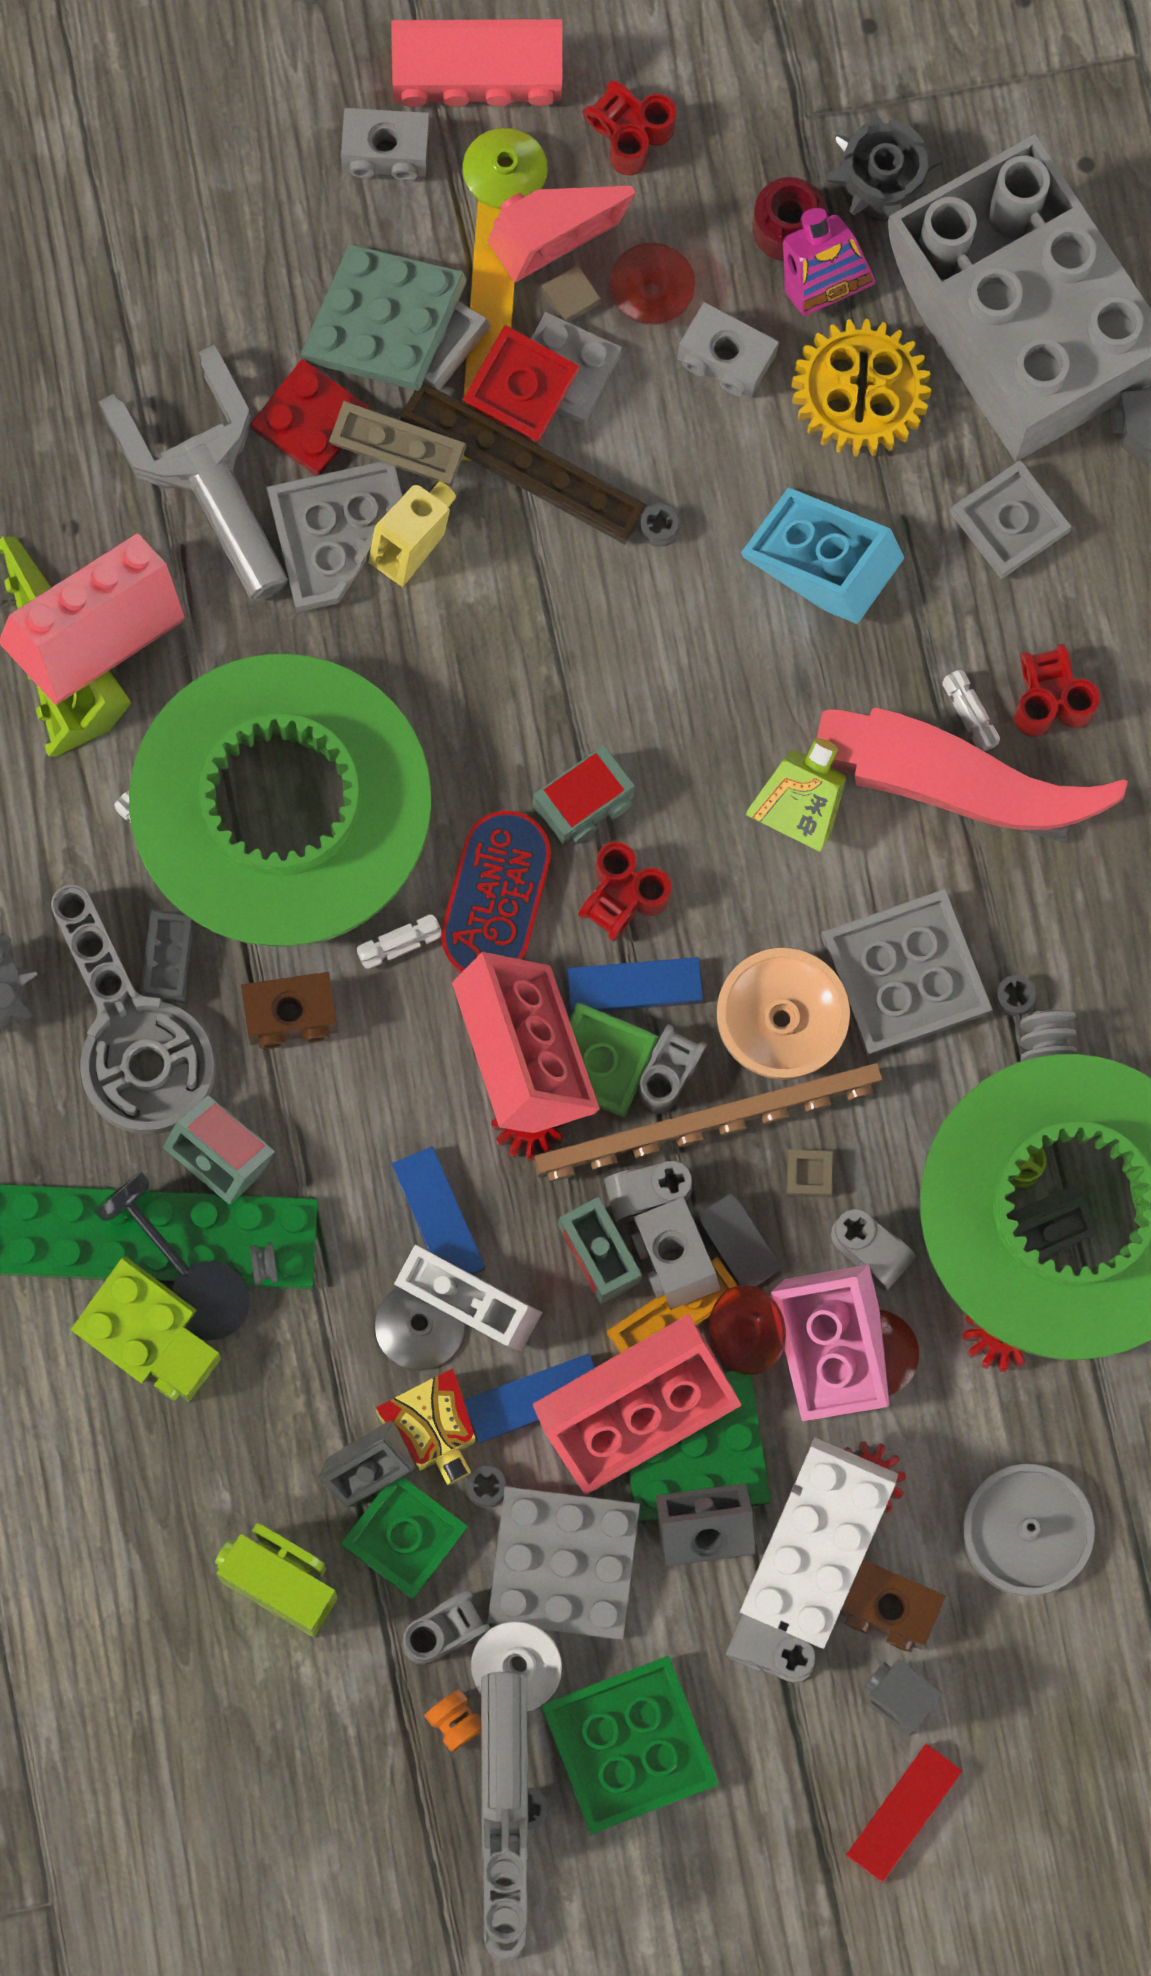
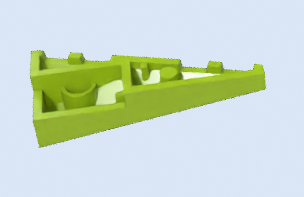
[0,536,132,757]

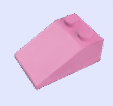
[771,1264,890,1421]

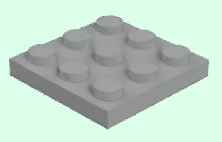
[821,889,992,1057]
[488,1486,640,1640]

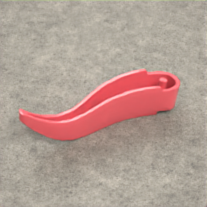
[817,708,1128,830]

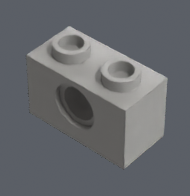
[341,108,430,181]
[677,302,779,399]
[631,1197,721,1310]

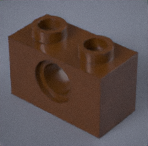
[241,972,338,1049]
[839,1559,946,1653]

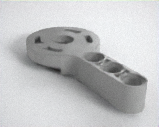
[51,885,215,1134]

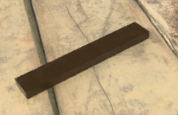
[399,382,647,545]

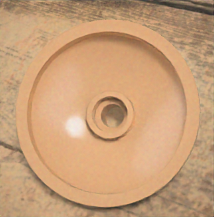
[717,948,850,1080]

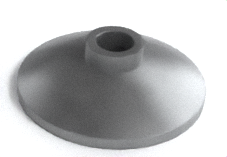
[375,1287,465,1371]

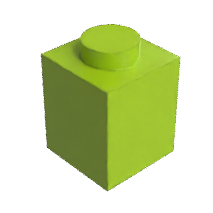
[150,1326,221,1402]

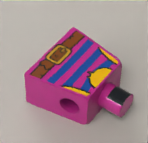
[783,208,876,317]

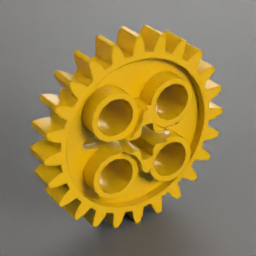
[791,319,931,457]

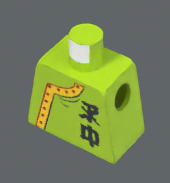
[746,738,846,852]

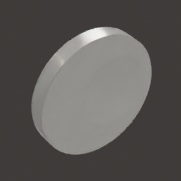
[962,1464,1095,1597]

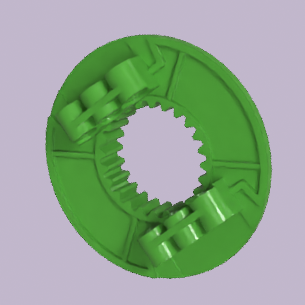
[129,654,431,947]
[920,1054,1151,1360]

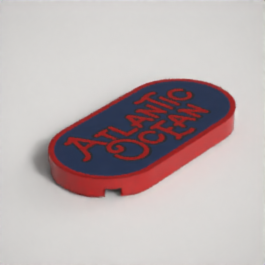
[441,810,551,974]

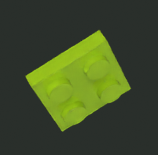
[70,1256,197,1384]

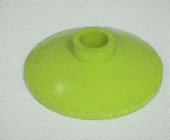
[463,128,547,209]

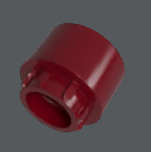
[752,177,827,261]

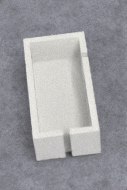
[740,1437,898,1649]

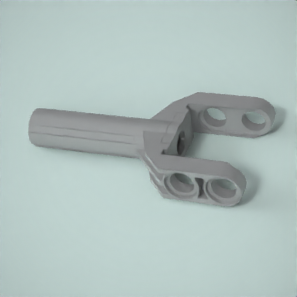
[98,344,289,600]
[481,1671,528,1961]

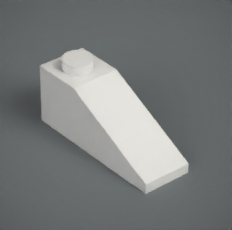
[394,1245,543,1352]

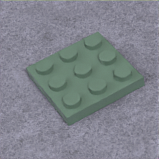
[301,244,467,391]

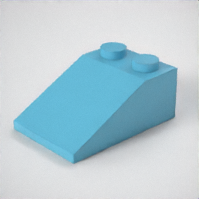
[741,487,904,624]

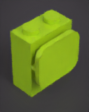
[215,1523,338,1638]

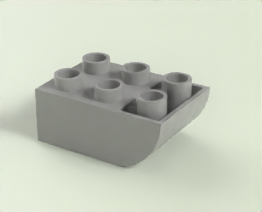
[888,134,1151,463]

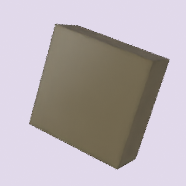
[542,265,601,323]
[786,1149,833,1198]

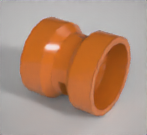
[424,1688,481,1753]

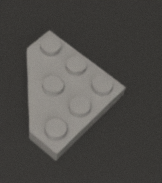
[267,462,402,613]

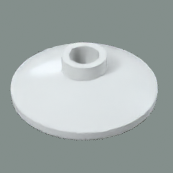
[471,1621,562,1712]

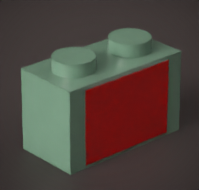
[532,745,635,847]
[163,1095,275,1205]
[558,1196,642,1304]

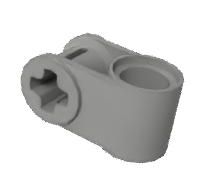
[638,1024,708,1114]
[604,1161,692,1223]
[830,1209,916,1291]
[402,1590,491,1665]
[725,1613,815,1683]

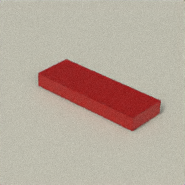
[845,1744,963,1883]

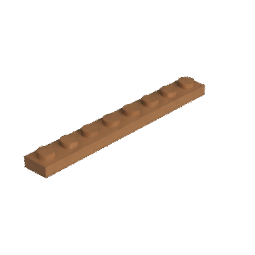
[533,1063,882,1182]

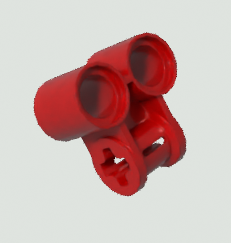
[583,80,676,176]
[1014,644,1100,737]
[578,842,671,942]

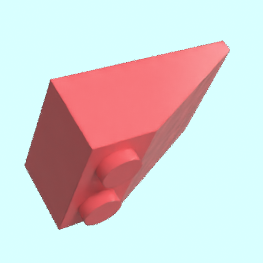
[487,186,636,283]

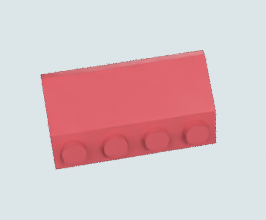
[391,19,562,107]
[0,533,185,705]
[452,952,599,1133]
[532,1314,742,1495]

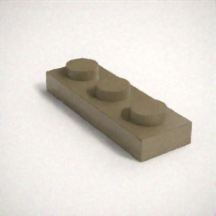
[329,401,466,486]

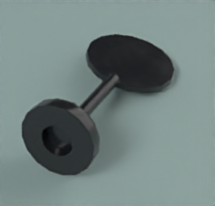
[94,1171,250,1340]

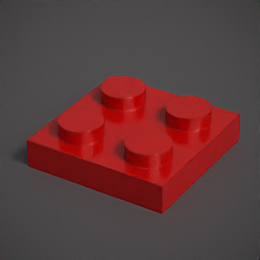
[463,325,581,444]
[250,359,370,476]

